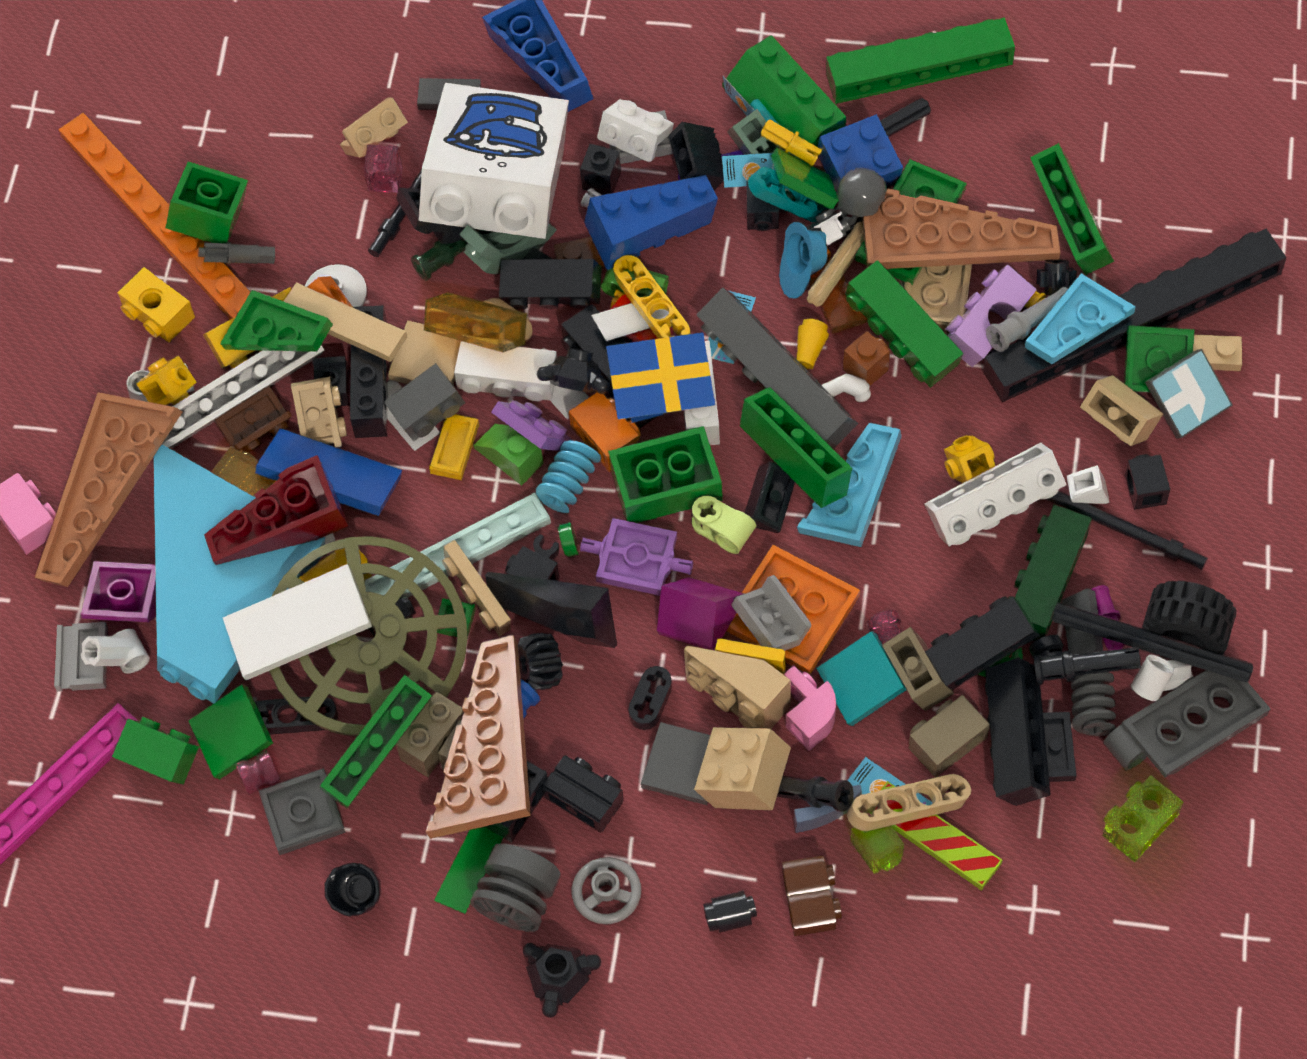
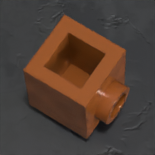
[843,331,890,386]

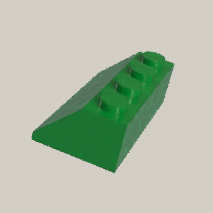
[722,35,846,147]

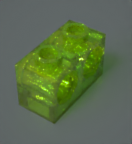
[1102,775,1183,862]

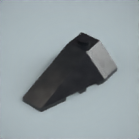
[485,572,617,648]

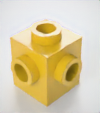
[136,355,197,406]
[944,436,996,483]

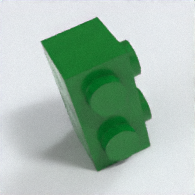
[112,716,199,785]

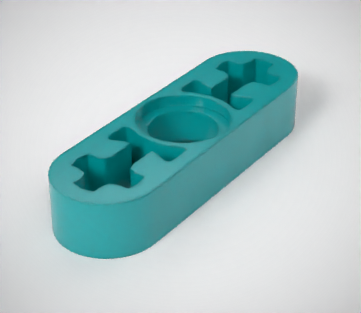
[748,167,828,222]

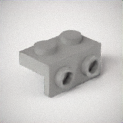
[731,575,811,651]

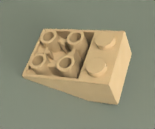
[684,646,791,729]

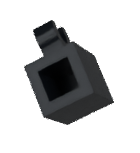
[505,534,560,581]

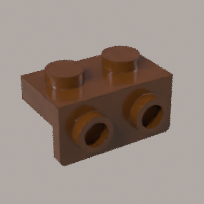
[214,386,292,454]

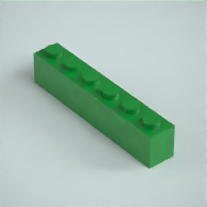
[826,17,1015,104]

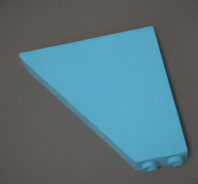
[153,445,326,704]

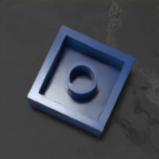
[818,114,903,193]

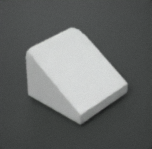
[1067,465,1110,504]

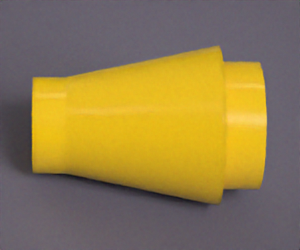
[796,319,829,369]

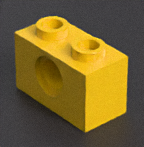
[117,267,195,343]

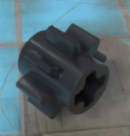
[1036,259,1077,295]

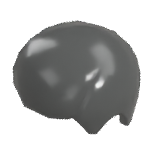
[837,167,887,217]

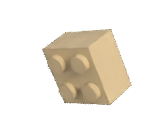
[694,727,791,810]

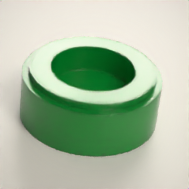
[558,522,579,557]

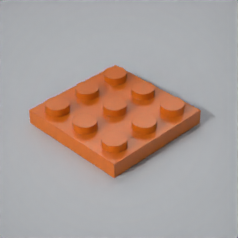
[726,545,860,675]

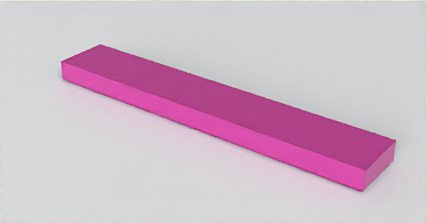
[0,703,138,865]

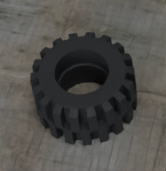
[1142,581,1237,654]

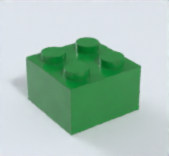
[165,161,248,244]

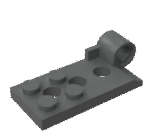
[1103,670,1271,777]

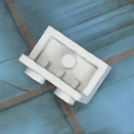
[597,99,674,162]

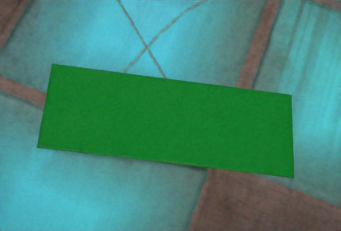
[434,827,503,914]

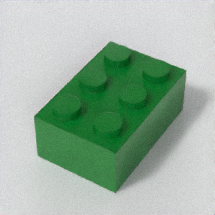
[608,426,723,523]

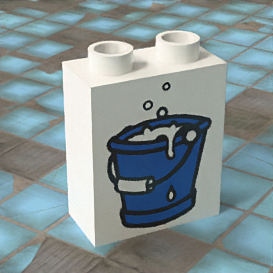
[419,83,569,239]

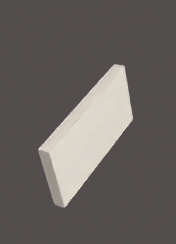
[223,564,372,680]

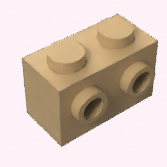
[1080,375,1163,446]

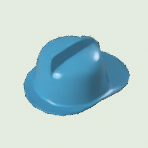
[779,222,828,299]

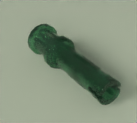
[411,229,493,281]

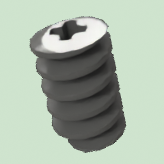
[1071,672,1116,736]

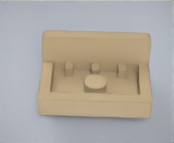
[340,97,408,158]
[291,377,347,448]

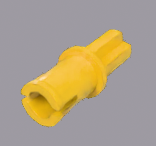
[761,120,822,166]

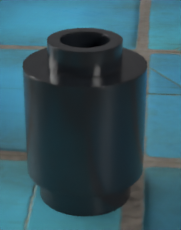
[703,890,757,933]

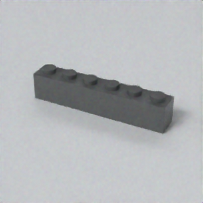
[697,287,859,449]

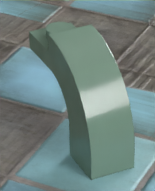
[459,223,557,274]

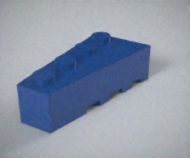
[482,0,594,112]

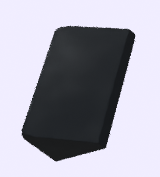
[744,461,795,533]

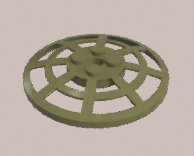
[269,536,467,737]

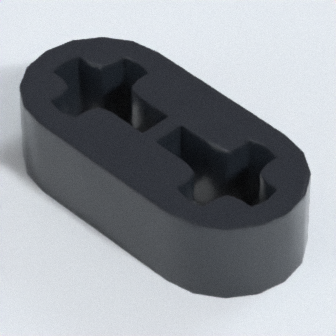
[628,666,672,730]

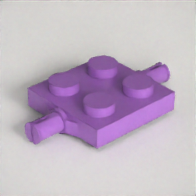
[580,518,693,596]

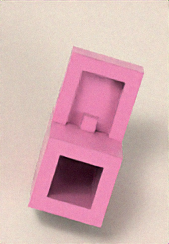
[784,666,836,751]

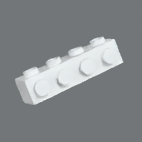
[924,443,1067,547]

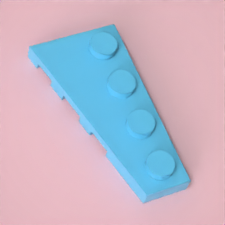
[797,423,902,547]

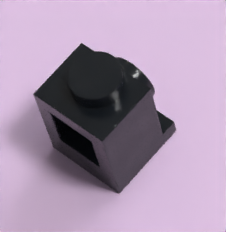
[313,356,349,408]

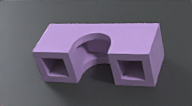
[946,265,1037,367]

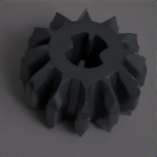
[518,633,563,690]

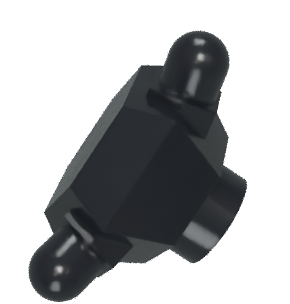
[536,347,609,394]
[523,943,602,1018]

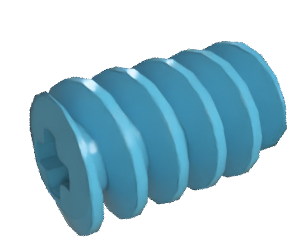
[536,440,601,513]

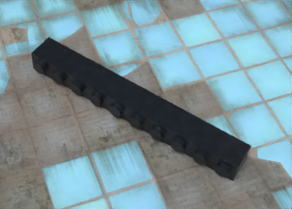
[983,229,1287,402]

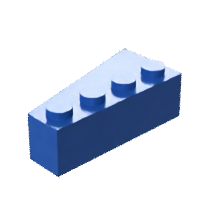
[584,175,718,270]

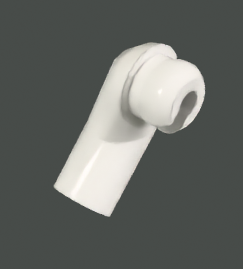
[822,374,871,402]

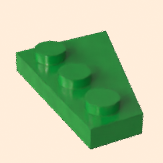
[220,290,333,352]

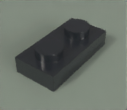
[1043,712,1077,782]

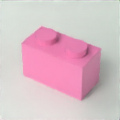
[0,473,56,555]

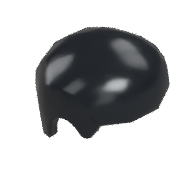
[324,863,381,916]

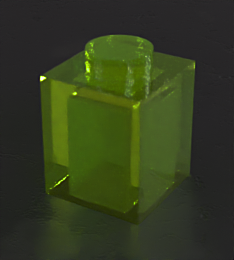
[851,826,904,874]

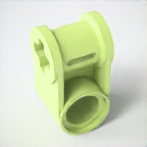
[692,496,756,554]

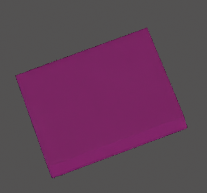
[81,561,156,622]
[657,577,744,651]

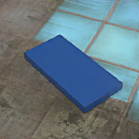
[255,428,402,516]

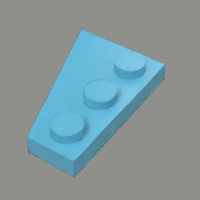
[1025,273,1136,364]

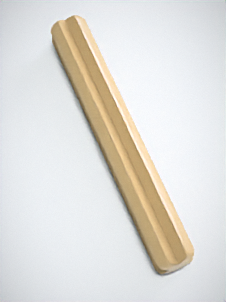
[807,221,864,307]

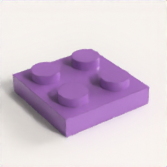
[491,400,574,451]

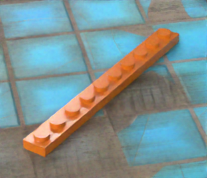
[58,113,250,319]

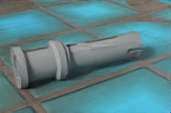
[986,287,1068,352]

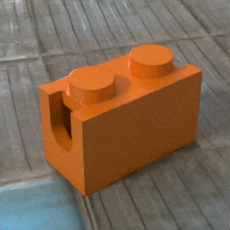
[568,392,641,472]

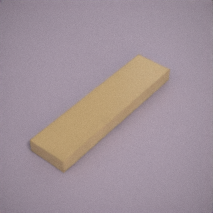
[284,282,407,362]

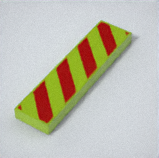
[869,781,1003,891]

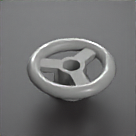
[571,857,641,924]

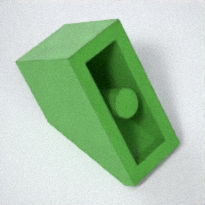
[473,423,544,486]

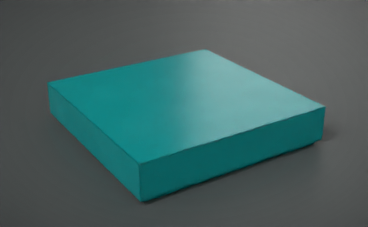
[816,631,907,726]

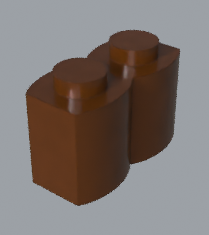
[782,855,842,936]

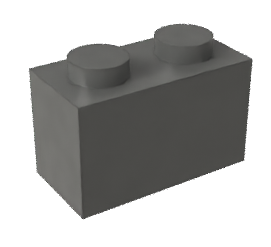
[384,363,466,441]

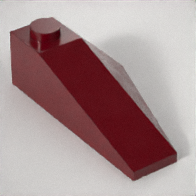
[204,455,348,565]

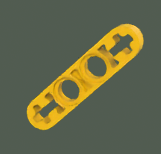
[613,255,691,339]

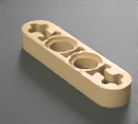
[847,774,971,831]

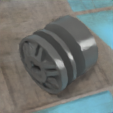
[470,844,561,932]

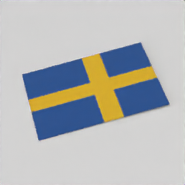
[606,332,715,419]

